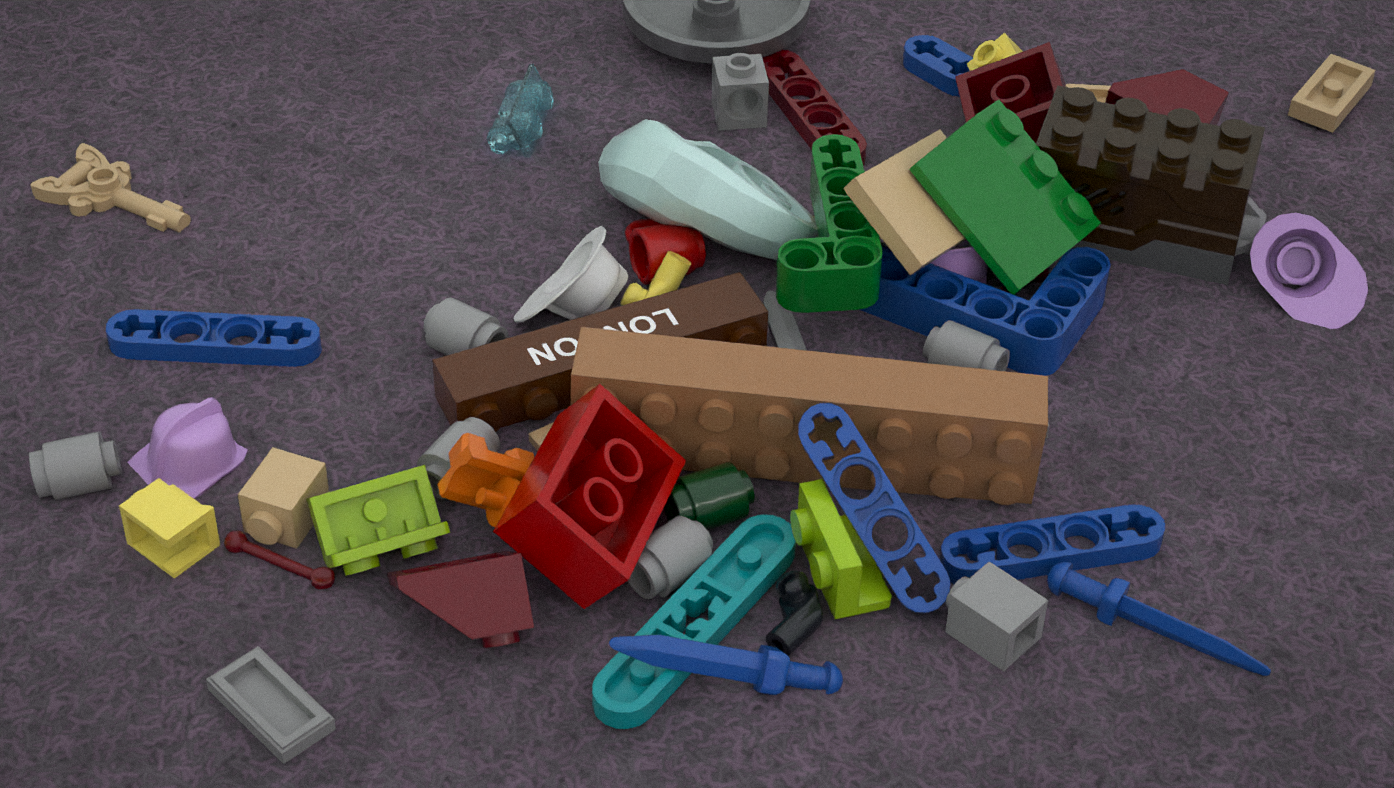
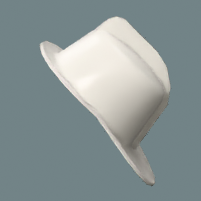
[513,226,628,324]

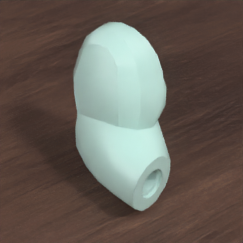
[598,119,818,260]

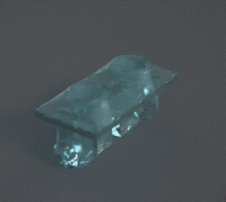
[487,63,554,158]

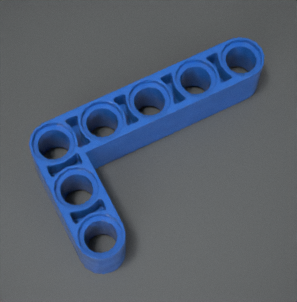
[860,245,1111,376]

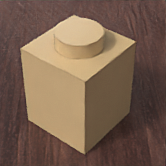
[238,447,329,549]

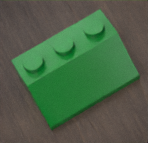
[909,99,1101,295]

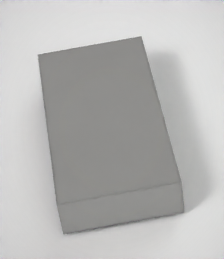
[206,646,336,764]

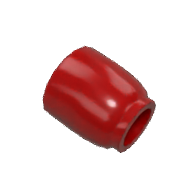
[625,219,706,285]

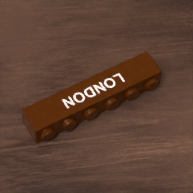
[432,272,768,432]

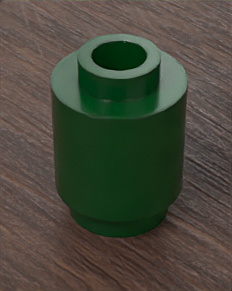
[664,462,755,530]

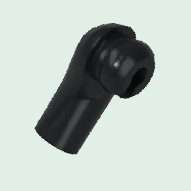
[766,570,823,656]

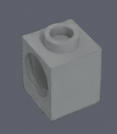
[711,53,769,131]

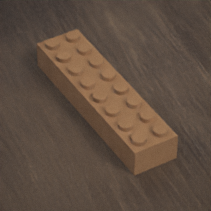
[571,327,1048,505]

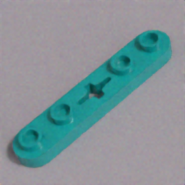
[592,514,796,729]

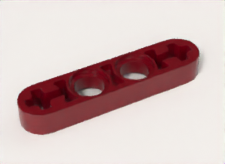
[762,50,867,166]

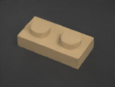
[1288,54,1376,133]

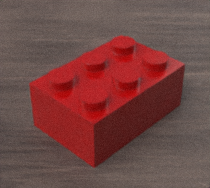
[493,384,686,609]

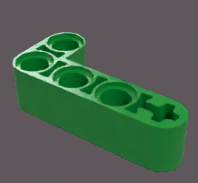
[776,134,882,313]

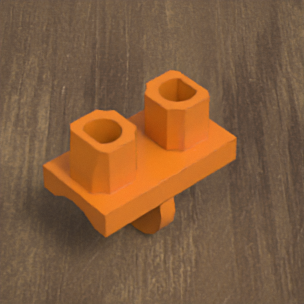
[437,433,534,527]

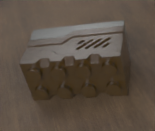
[1036,85,1267,285]

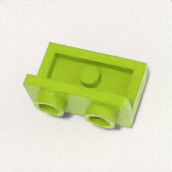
[306,465,450,576]
[790,479,892,619]

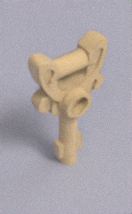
[31,143,191,233]

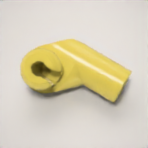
[620,251,691,306]

